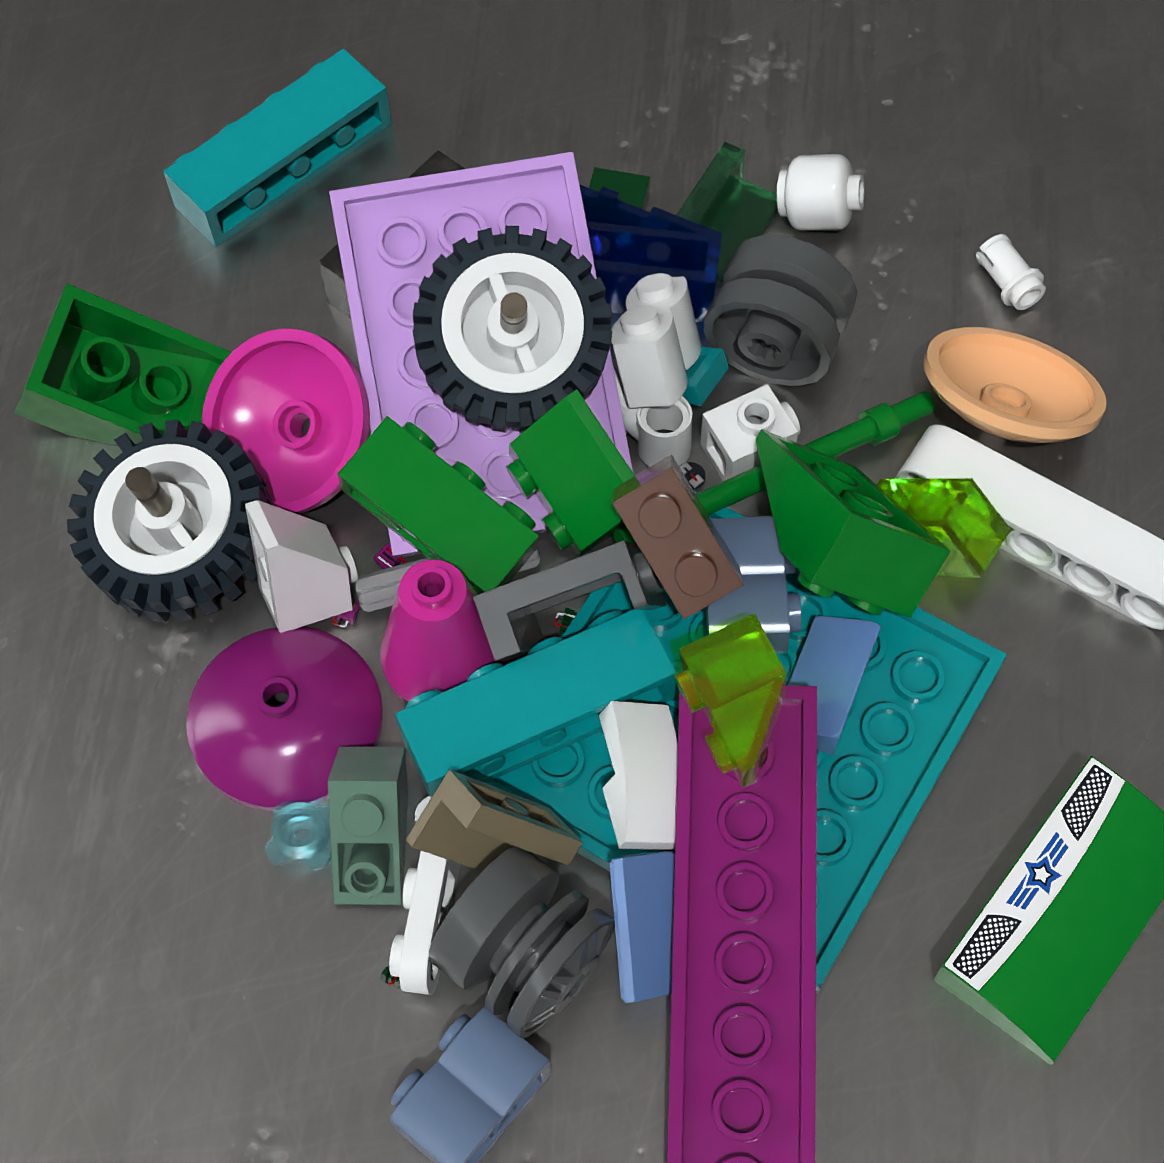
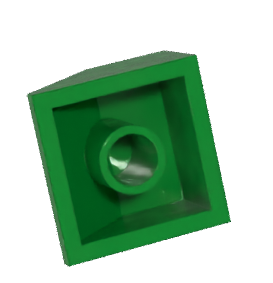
[505,389,635,557]

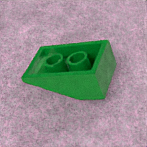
[13,283,232,446]
[756,429,951,618]

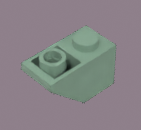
[328,747,408,905]

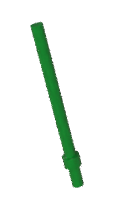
[614,391,935,543]

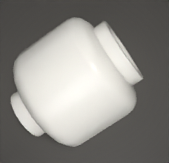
[777,154,865,231]

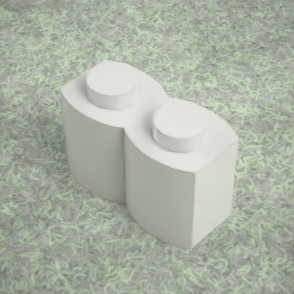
[611,273,701,408]

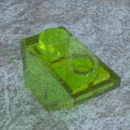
[876,478,1011,578]
[674,613,787,788]

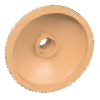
[923,327,1107,443]

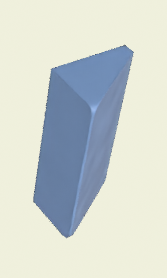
[788,616,881,756]
[609,851,675,1003]

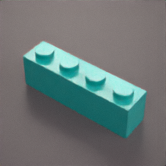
[163,48,392,247]
[395,609,677,797]

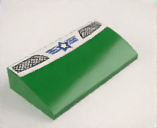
[933,755,1164,1065]

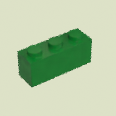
[337,416,539,594]

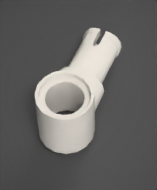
[613,366,693,467]

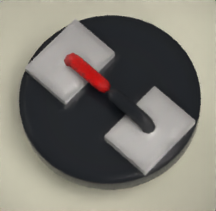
[679,462,706,490]

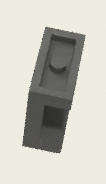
[473,540,666,661]

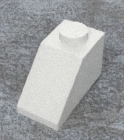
[245,500,358,633]

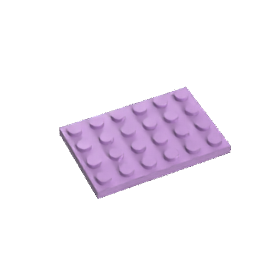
[329,152,633,558]

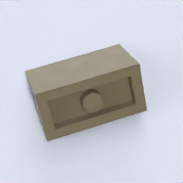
[406,769,583,871]

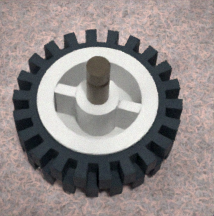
[413,226,613,432]
[67,420,274,622]

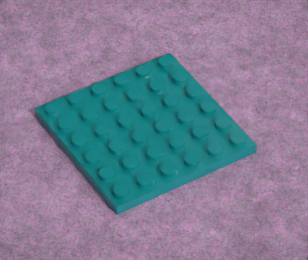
[486,490,1007,993]

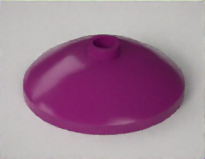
[187,627,383,812]

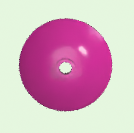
[202,328,369,514]

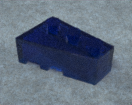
[579,184,722,323]

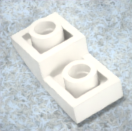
[599,701,678,850]

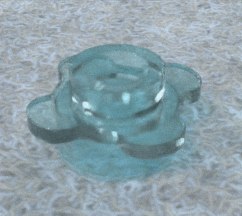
[265,801,331,870]

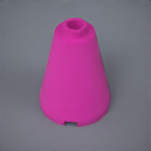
[380,560,508,702]

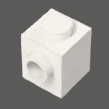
[700,384,801,481]

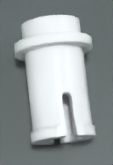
[975,234,1046,310]

